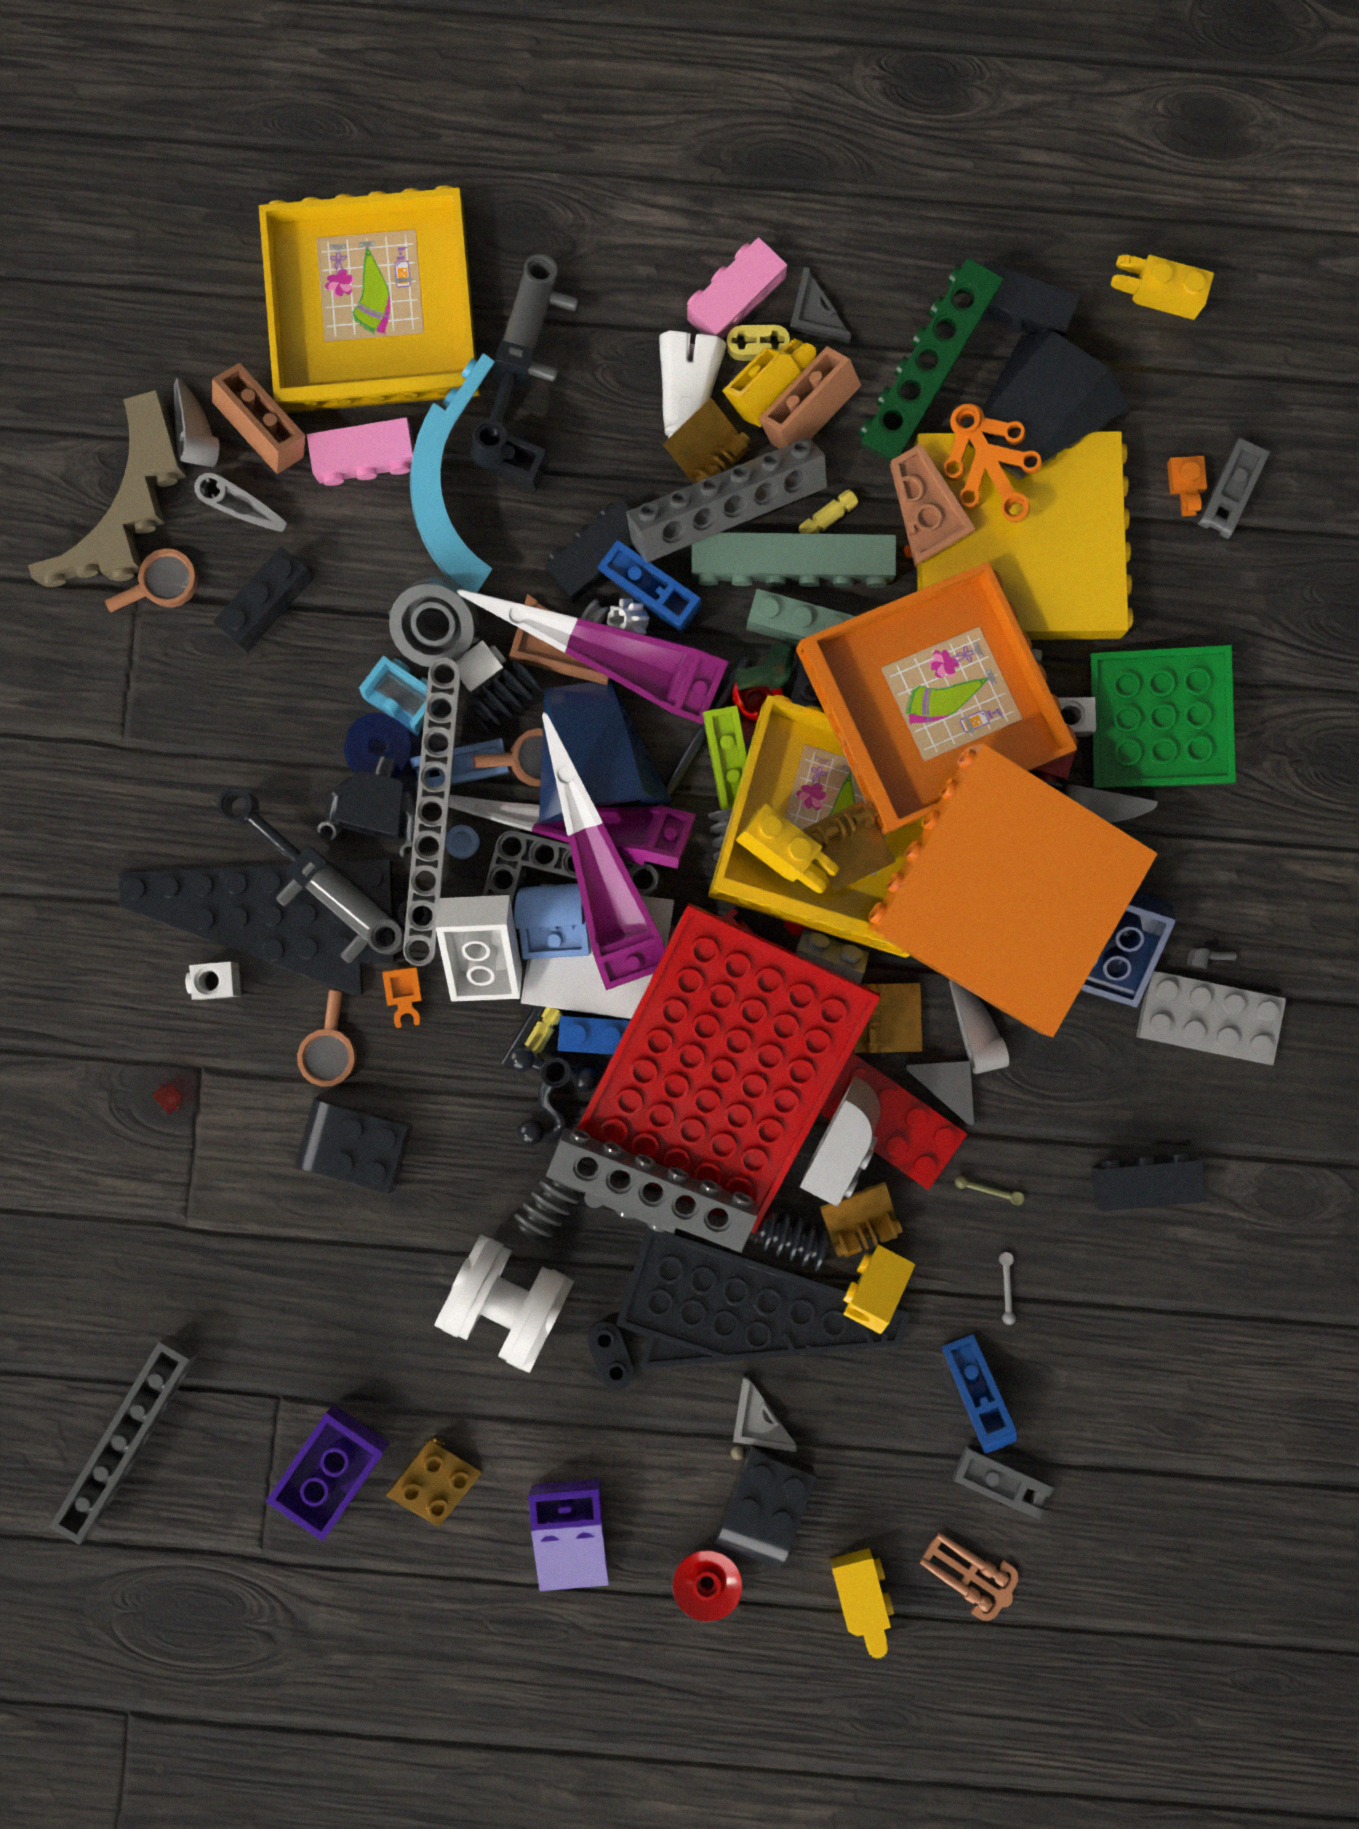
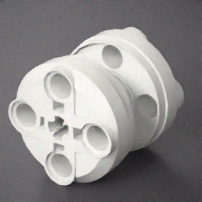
[434,1235,574,1373]

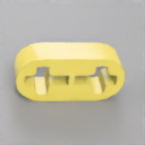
[726,325,790,361]

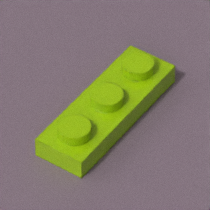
[702,705,747,811]

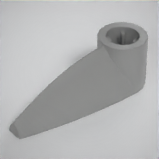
[174,378,219,467]
[194,473,287,532]
[1063,783,1158,822]
[949,980,1009,1074]

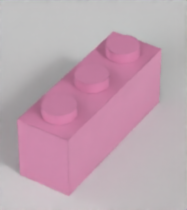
[687,237,787,339]
[306,417,415,486]

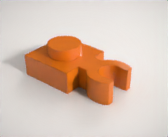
[382,966,422,1028]

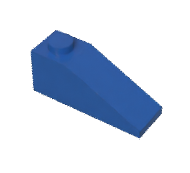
[597,540,702,634]
[942,1334,1017,1454]

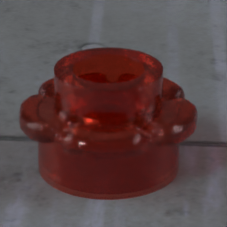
[152,1084,183,1115]

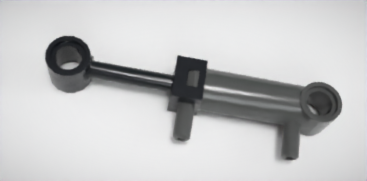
[471,254,579,468]
[217,787,405,963]

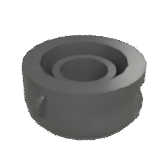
[388,577,480,667]

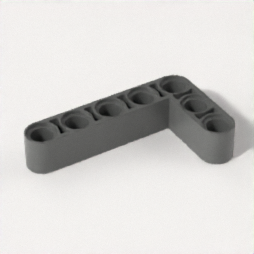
[482,831,662,918]

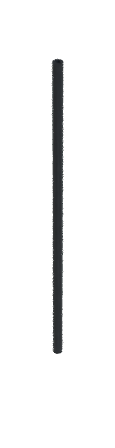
[500,656,752,1069]

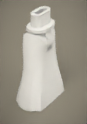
[659,330,726,438]

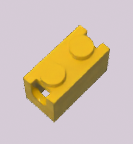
[843,1245,915,1334]

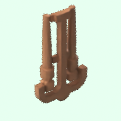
[920,1532,1018,1621]

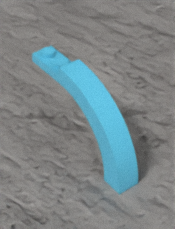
[410,353,495,593]

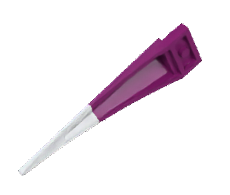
[457,589,728,725]
[542,712,665,990]
[449,795,696,869]

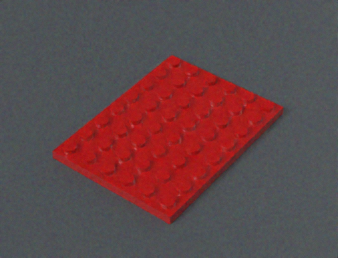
[576,902,881,1234]

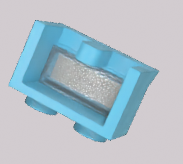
[359,656,440,736]

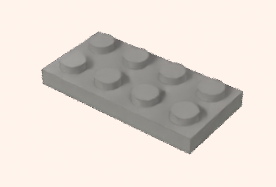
[1136,971,1286,1065]

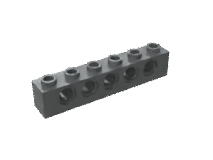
[626,437,827,563]
[546,1128,757,1252]
[49,1335,200,1545]

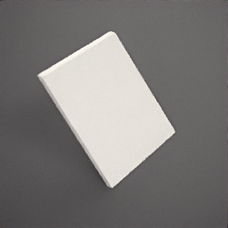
[521,884,674,1019]

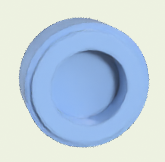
[445,825,480,860]

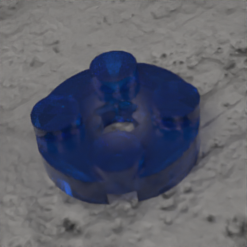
[343,713,413,779]

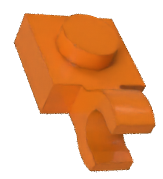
[1167,456,1207,517]

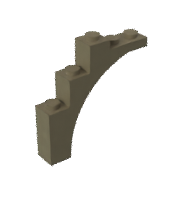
[28,390,186,587]

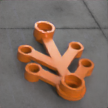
[943,403,1042,523]

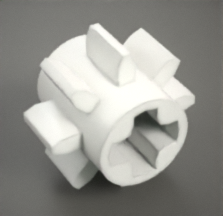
[607,599,649,634]

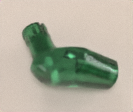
[735,643,794,690]

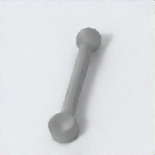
[999,1252,1016,1325]

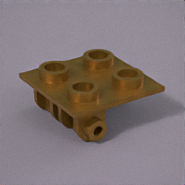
[662,397,751,484]
[802,800,896,892]
[854,983,922,1053]
[820,1182,903,1258]
[386,1436,482,1527]

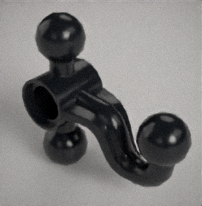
[508,1045,599,1146]

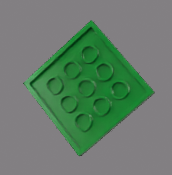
[1091,645,1236,789]

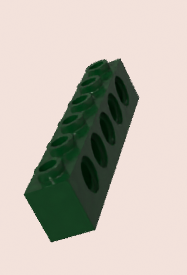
[859,258,1003,463]

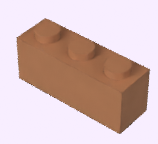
[758,346,861,449]
[212,363,305,474]

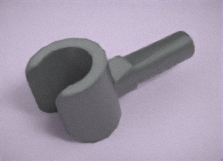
[1187,948,1237,969]

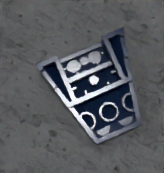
[538,679,672,824]

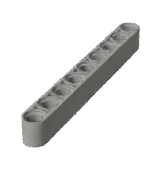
[403,658,460,966]

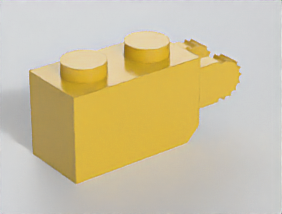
[1111,254,1214,320]
[722,339,817,427]
[736,803,839,894]
[830,1548,894,1659]

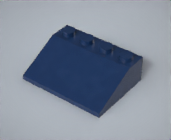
[1080,892,1176,1008]

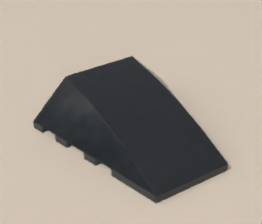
[968,332,1130,480]

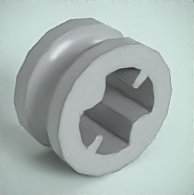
[581,599,610,624]

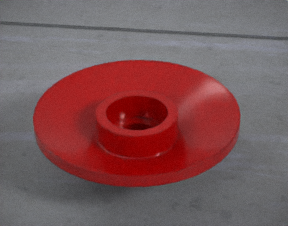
[672,1550,742,1622]

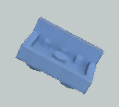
[514,883,592,959]

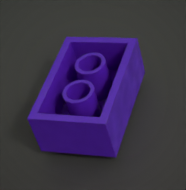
[265,1404,390,1542]

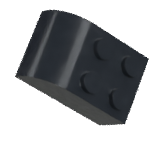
[295,1097,414,1194]
[713,1444,816,1568]

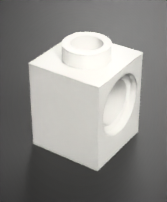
[455,640,506,696]
[1058,697,1096,737]
[185,962,241,1000]

